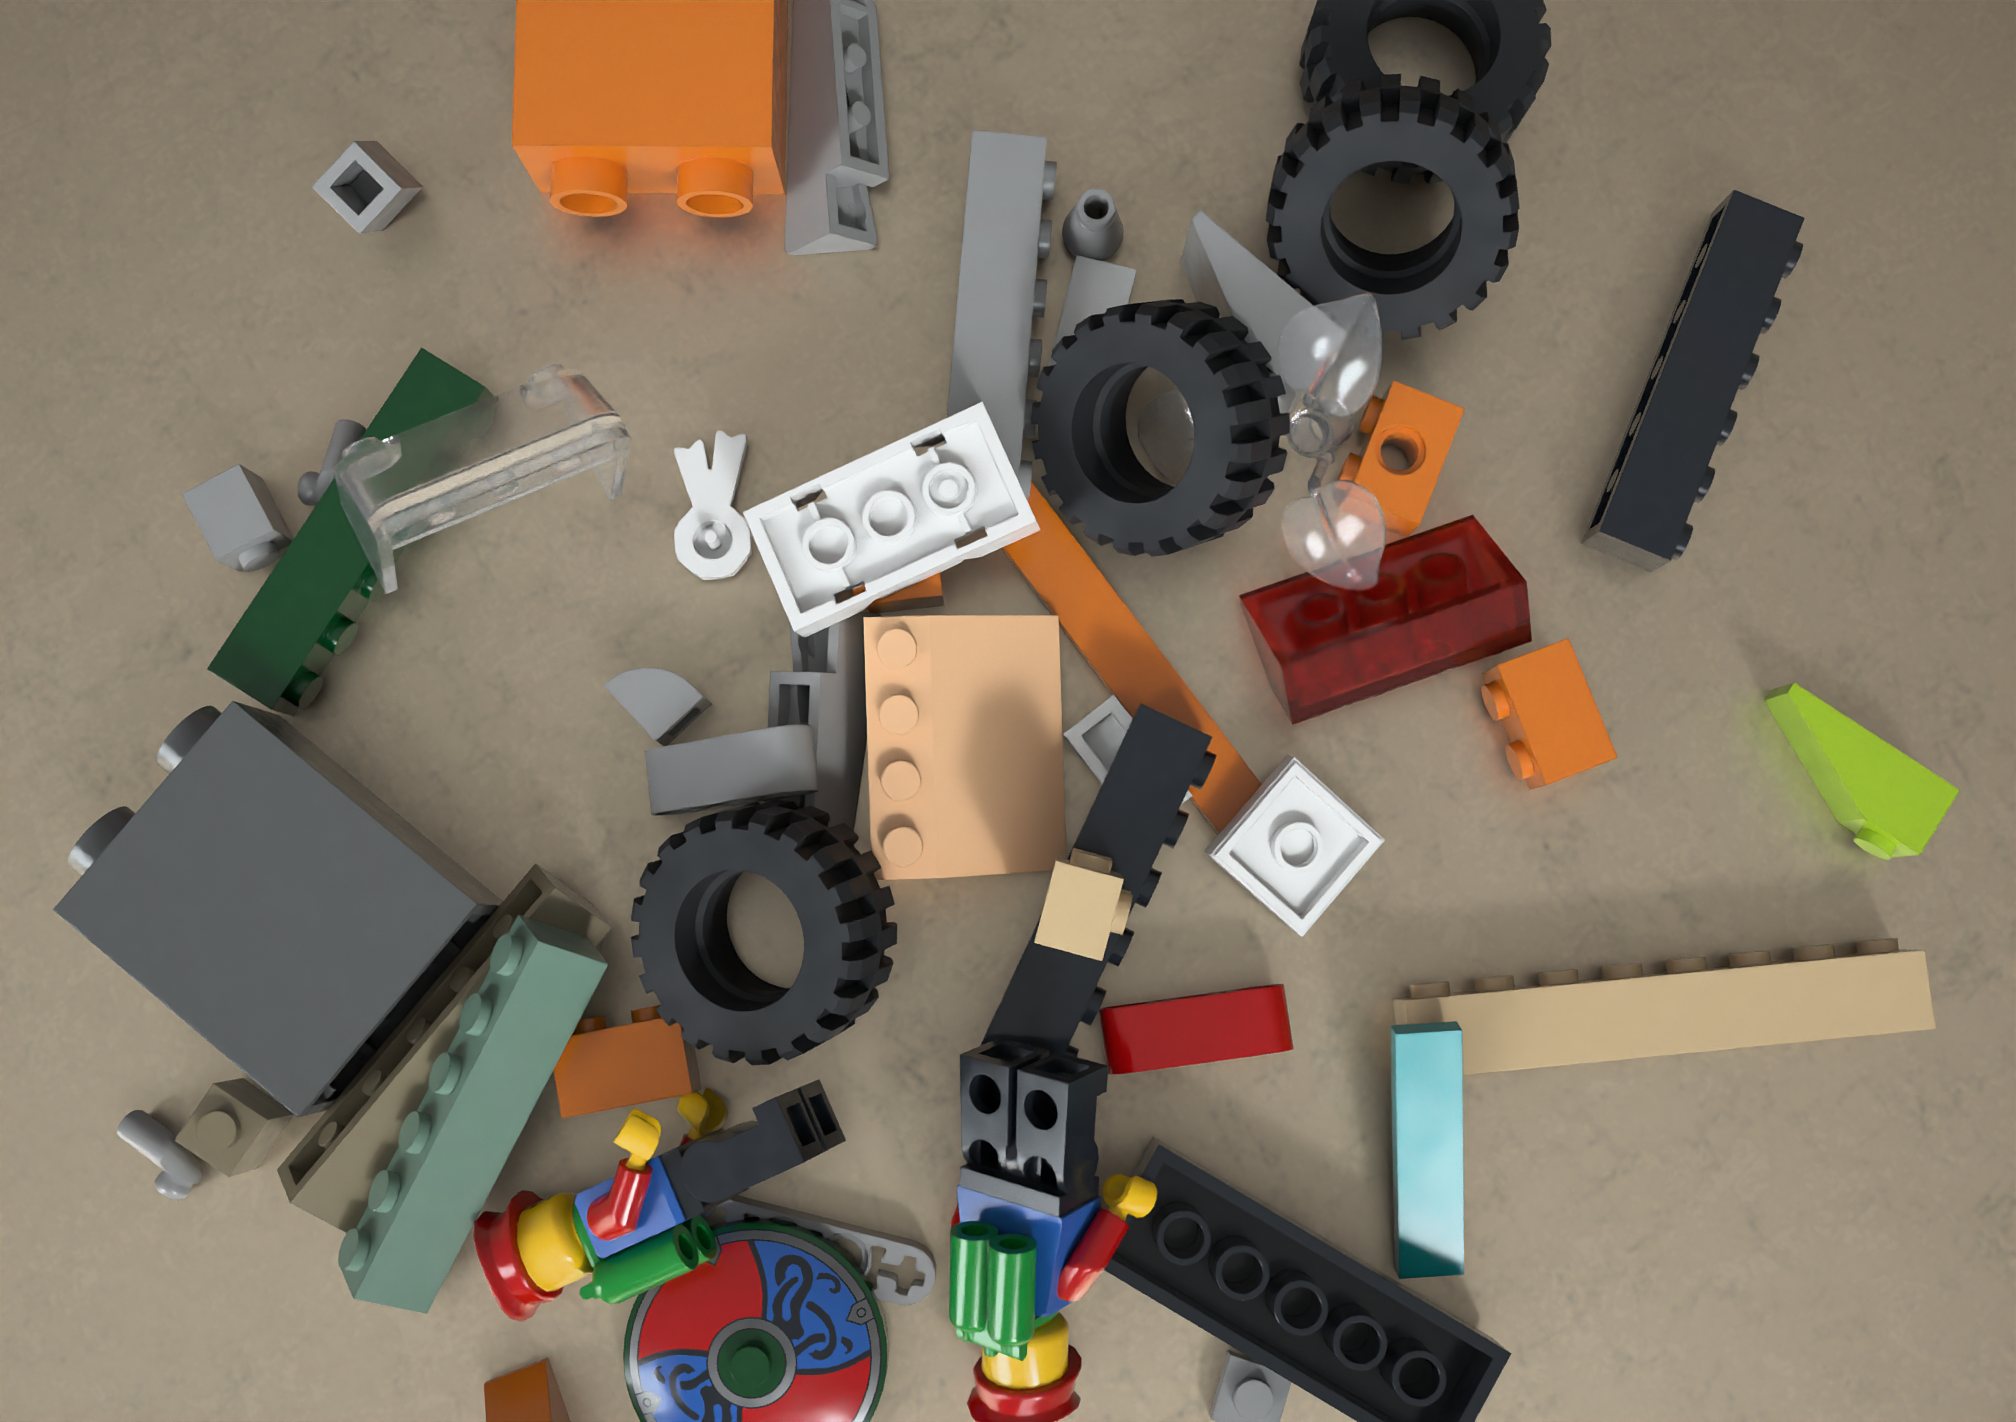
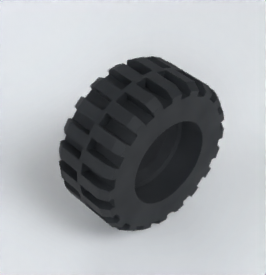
[1299,0,1551,184]
[1266,74,1520,341]
[1031,299,1290,557]
[631,800,897,1066]

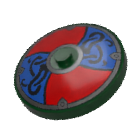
[623,1217,889,1422]

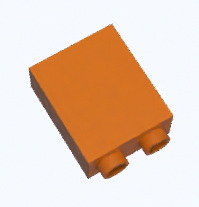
[512,0,788,218]

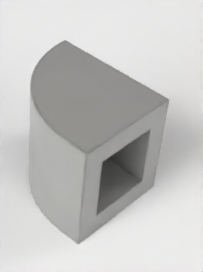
[603,667,712,746]

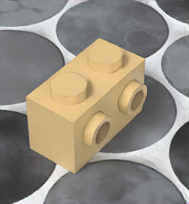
[1034,848,1133,961]

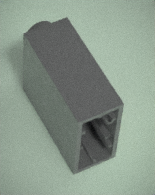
[53,701,503,1117]

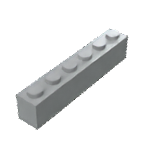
[944,130,1057,499]

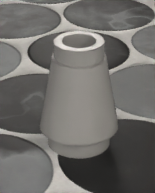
[1062,188,1124,261]

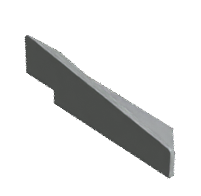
[785,0,889,255]
[764,612,882,918]

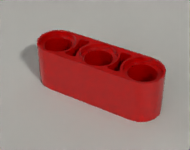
[1099,984,1294,1075]

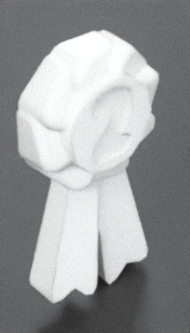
[674,430,752,580]

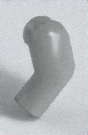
[298,419,366,506]
[117,1110,202,1200]

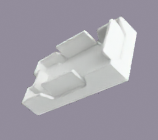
[743,401,1041,637]

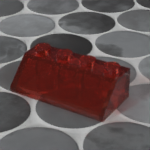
[1239,515,1532,725]

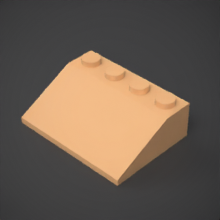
[863,615,1066,880]

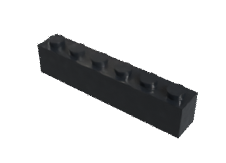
[1581,190,1805,572]
[980,704,1217,1057]

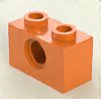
[1335,381,1465,537]

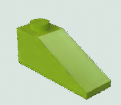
[1764,682,1960,860]

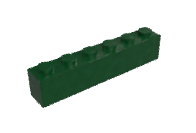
[207,347,500,717]

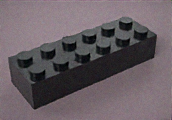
[1104,1137,1512,1422]

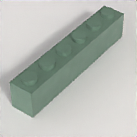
[338,914,608,1314]

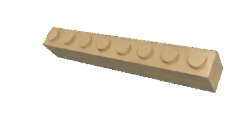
[1393,938,1936,1075]

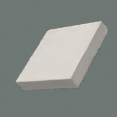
[1204,755,1385,937]

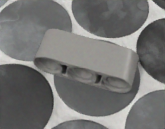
[645,725,819,816]

